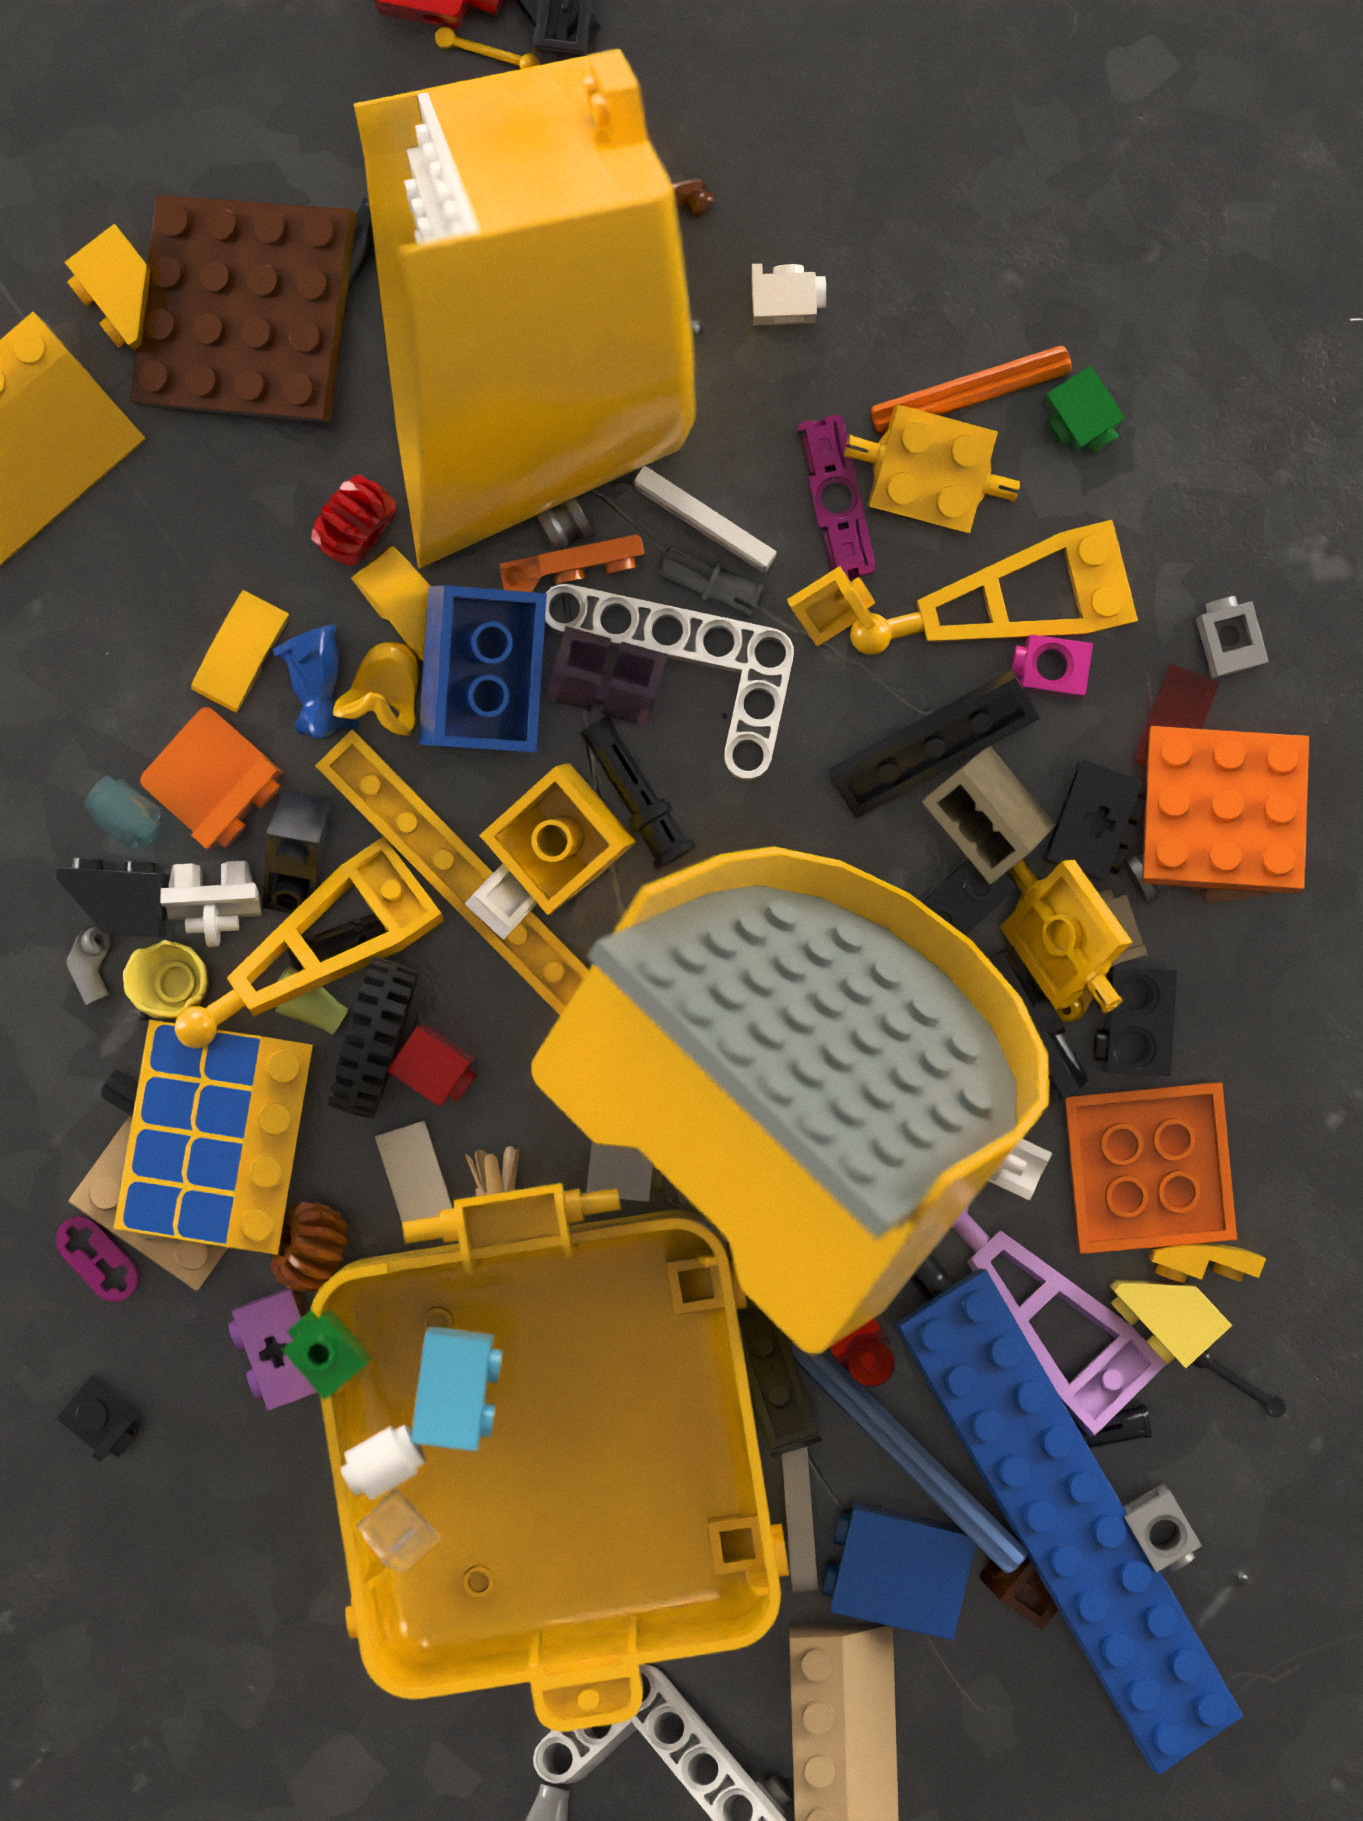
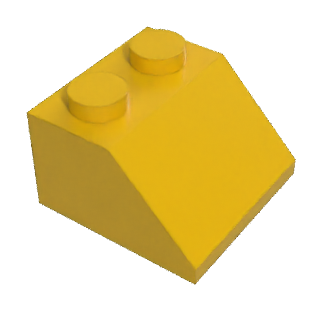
[479,763,638,915]

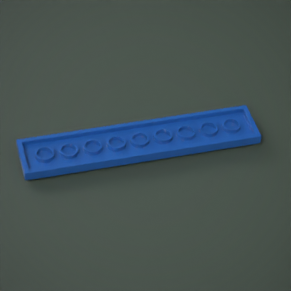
[893,1268,1243,1775]

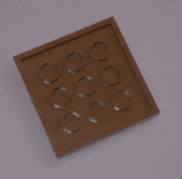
[130,195,357,423]

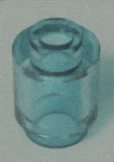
[83,775,163,850]

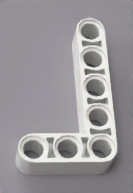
[545,584,794,781]
[533,1664,786,1821]

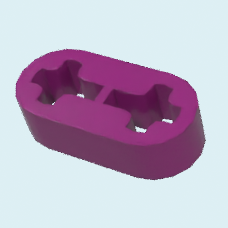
[55,1214,142,1302]

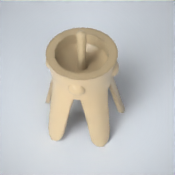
[465,1146,519,1196]

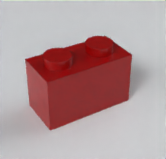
[387,1024,478,1107]

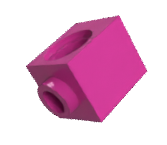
[1012,634,1093,699]

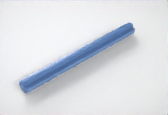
[791,1342,1028,1574]

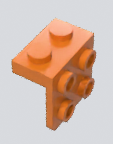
[140,707,284,850]

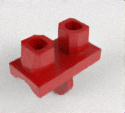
[829,1318,895,1387]

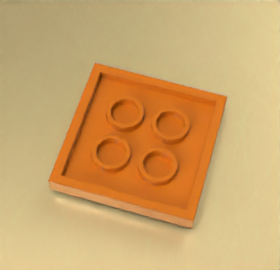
[1142,726,1309,894]
[1064,1082,1237,1254]

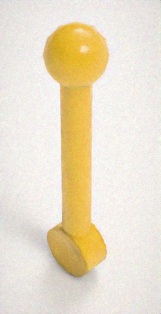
[435,27,540,69]

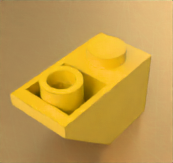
[65,224,151,352]

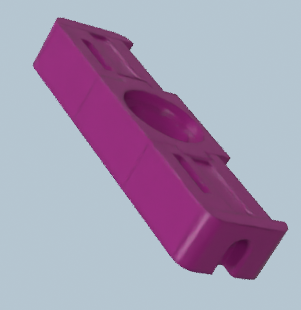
[797,415,876,580]

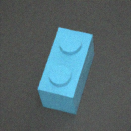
[411,1326,502,1451]

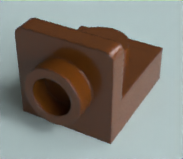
[979,1556,1058,1631]

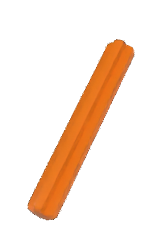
[870,345,1072,434]

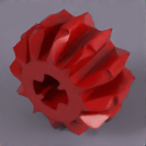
[311,474,397,567]

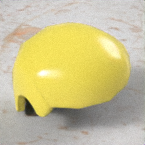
[123,940,209,1020]

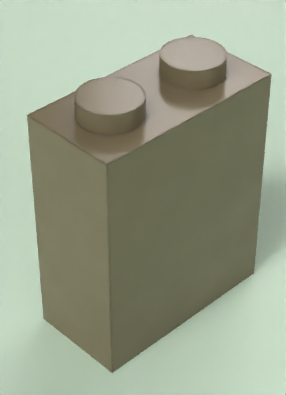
[922,746,1056,884]

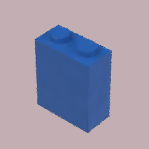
[821,1500,976,1641]

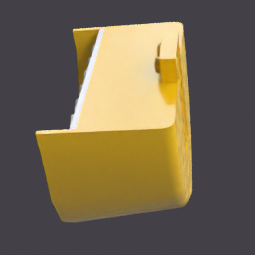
[353,49,695,569]

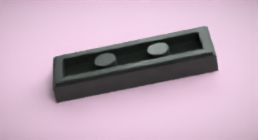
[737,1299,822,1458]

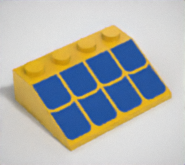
[113,1020,313,1255]

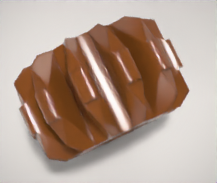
[270,1202,348,1293]

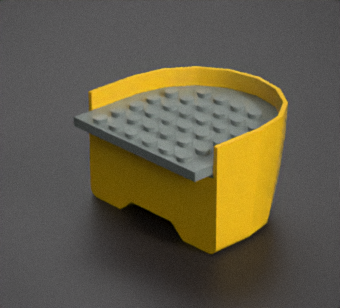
[531,847,1048,1354]

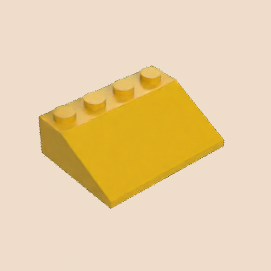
[0,312,147,567]

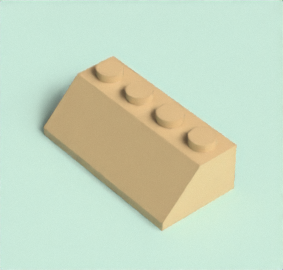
[788,1623,899,1821]

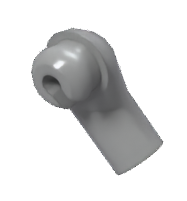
[67,926,111,1006]

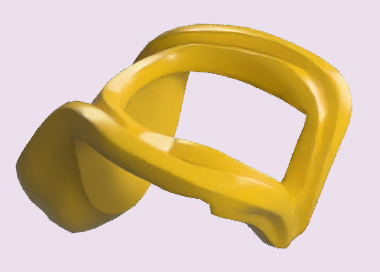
[333,642,421,736]

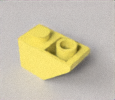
[1108,1279,1232,1368]

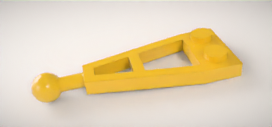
[850,520,1138,655]
[175,836,445,1049]

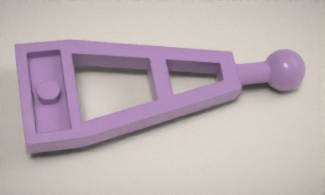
[950,1206,1166,1437]

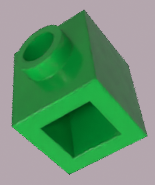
[1042,365,1125,454]
[282,1308,373,1400]

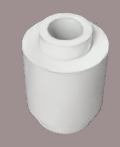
[341,1424,427,1500]

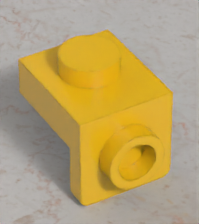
[787,566,876,647]

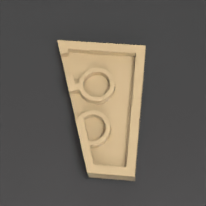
[68,1115,228,1292]

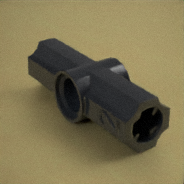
[988,945,1090,1105]

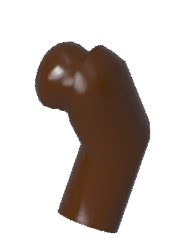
[670,178,715,216]

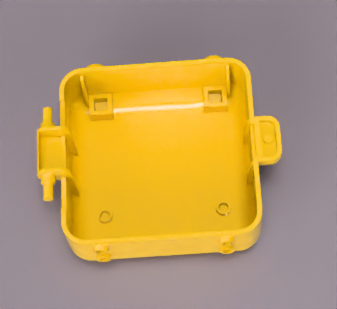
[311,1183,789,1732]

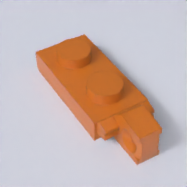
[499,534,645,592]

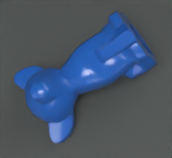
[272,625,359,740]

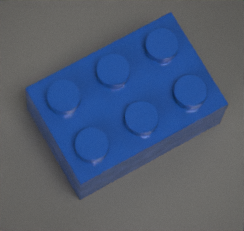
[418,585,547,752]

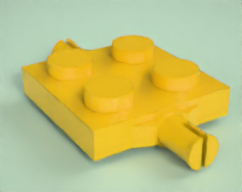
[844,404,1020,534]
[999,858,1133,1013]

